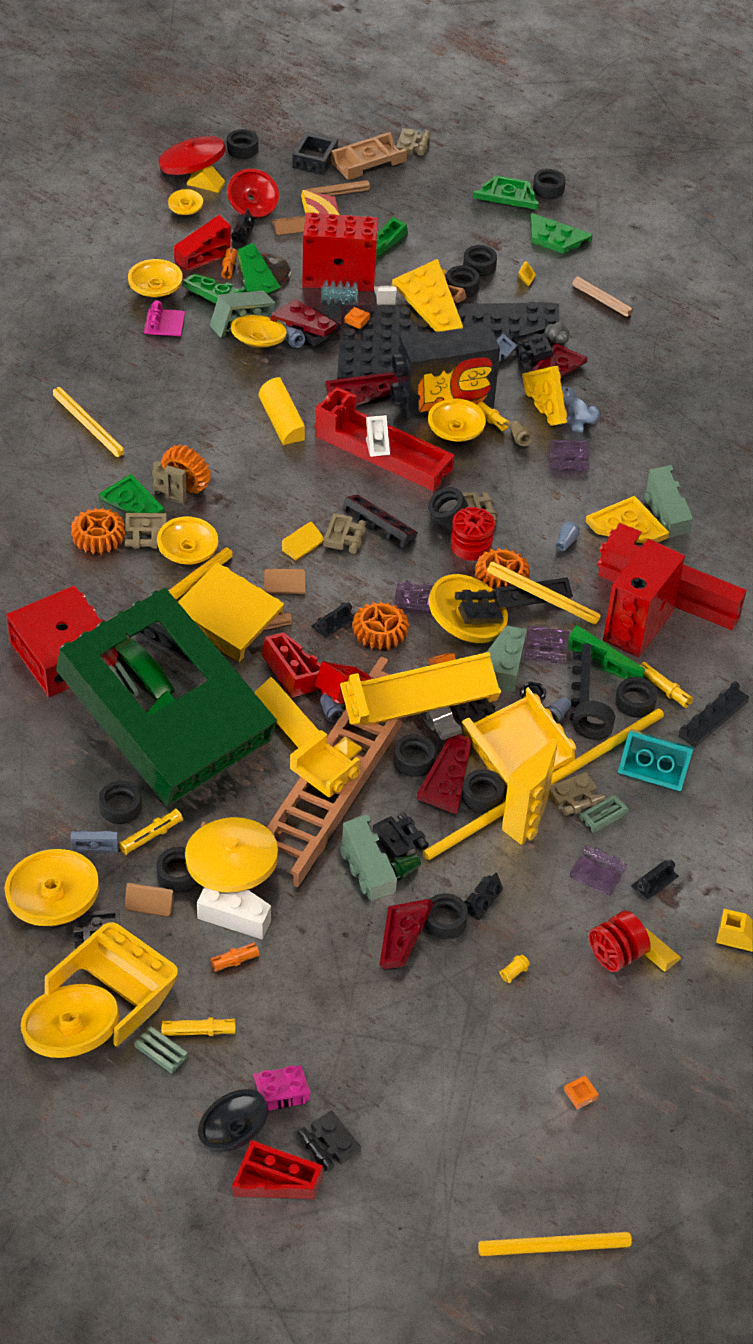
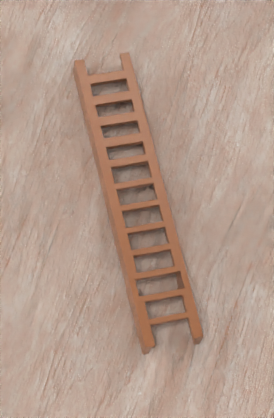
[267,657,408,887]

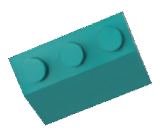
[617,729,695,791]

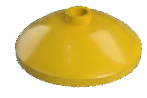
[128,259,183,297]
[231,315,287,348]
[428,399,486,442]
[157,517,218,564]

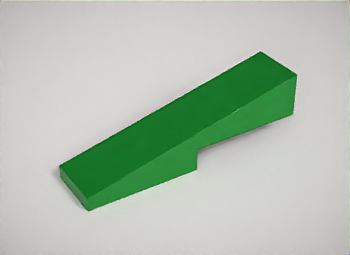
[376,217,408,258]
[567,625,645,680]

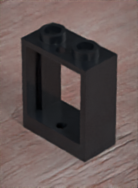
[292,131,338,175]

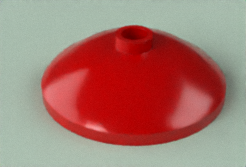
[227,169,279,218]

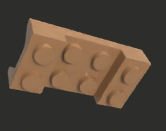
[331,132,407,180]

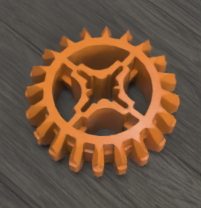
[160,444,212,494]
[71,507,126,555]
[475,547,530,589]
[352,601,409,651]

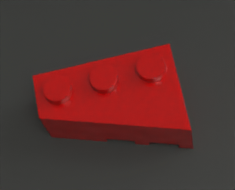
[174,214,231,272]
[262,632,321,698]
[232,1140,324,1199]

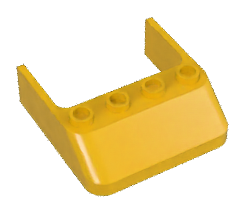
[45,923,178,1047]

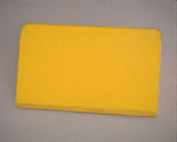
[282,521,324,561]
[645,928,681,972]

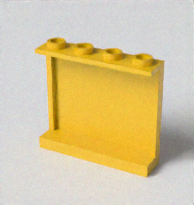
[178,563,284,662]
[462,687,576,793]

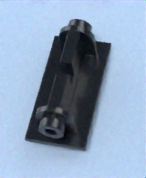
[231,209,255,244]
[311,602,355,638]
[631,859,679,901]
[464,872,503,920]

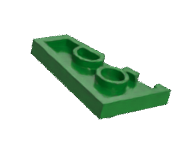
[237,243,280,295]
[182,274,247,303]
[99,474,165,513]

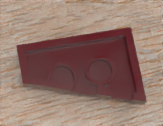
[270,299,337,337]
[530,343,588,377]
[380,898,434,969]

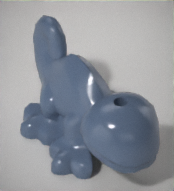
[562,386,600,433]

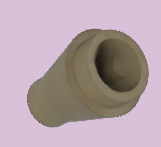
[510,421,533,446]

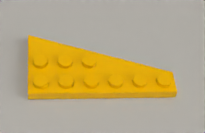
[392,259,463,332]

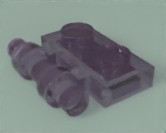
[549,440,589,471]
[394,580,434,614]
[524,626,570,664]
[569,845,628,896]

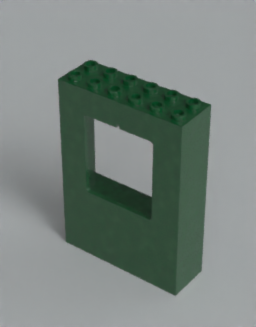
[56,587,278,807]

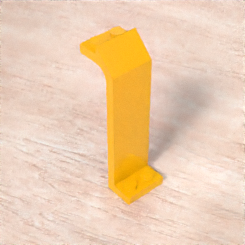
[340,652,501,725]

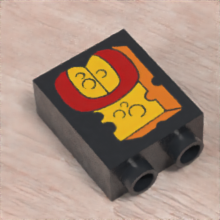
[390,324,500,420]

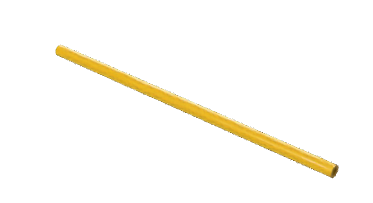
[423,708,664,861]

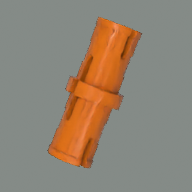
[221,248,237,279]
[210,942,259,972]

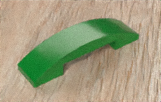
[116,638,175,701]

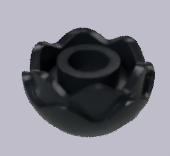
[520,681,546,703]

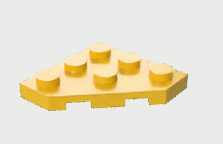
[522,366,567,426]
[585,496,669,543]

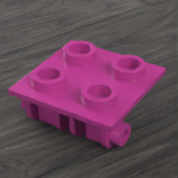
[144,301,185,336]
[253,1065,311,1111]

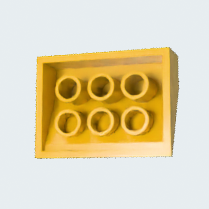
[502,738,558,845]

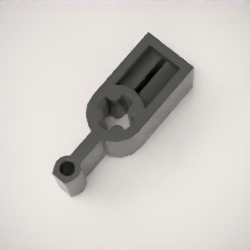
[419,707,462,740]

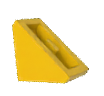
[187,165,225,193]

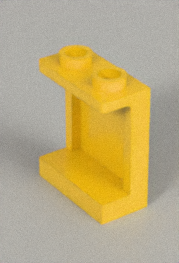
[290,730,360,798]

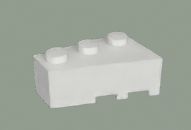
[197,887,271,940]

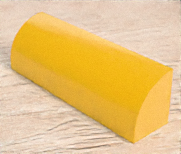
[258,377,305,445]
[254,677,319,748]

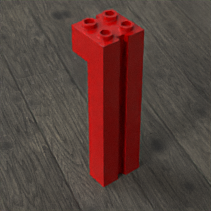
[314,387,455,491]
[597,523,747,631]

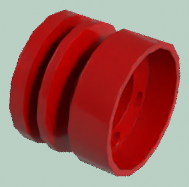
[451,507,495,561]
[588,910,651,973]

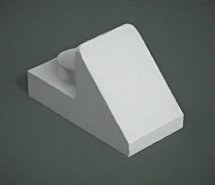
[374,286,396,305]
[366,415,390,456]

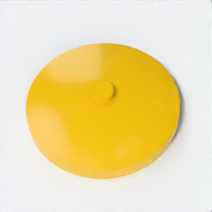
[428,574,508,643]
[185,817,278,892]
[5,849,99,926]
[21,984,119,1058]

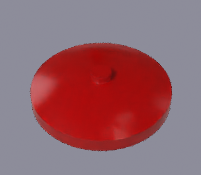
[158,136,226,175]

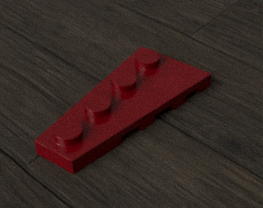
[325,372,398,406]
[416,734,472,814]

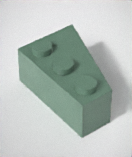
[210,291,275,338]
[644,465,693,538]
[487,625,527,692]
[340,814,397,901]

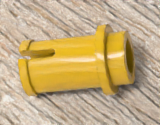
[500,954,530,983]

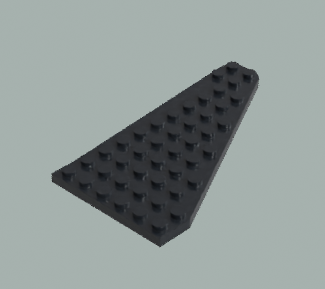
[337,302,560,379]

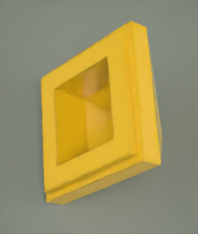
[518,261,536,286]
[333,736,362,760]

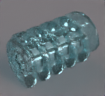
[321,281,358,305]

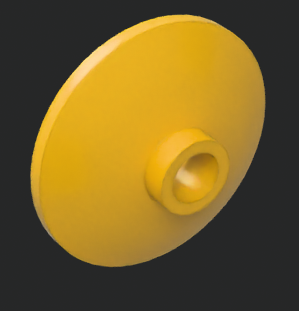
[168,189,203,215]

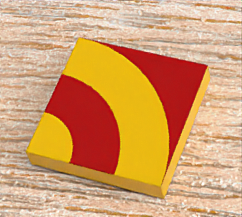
[301,190,340,215]

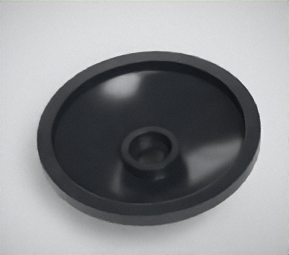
[198,1089,268,1152]

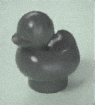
[545,322,569,344]

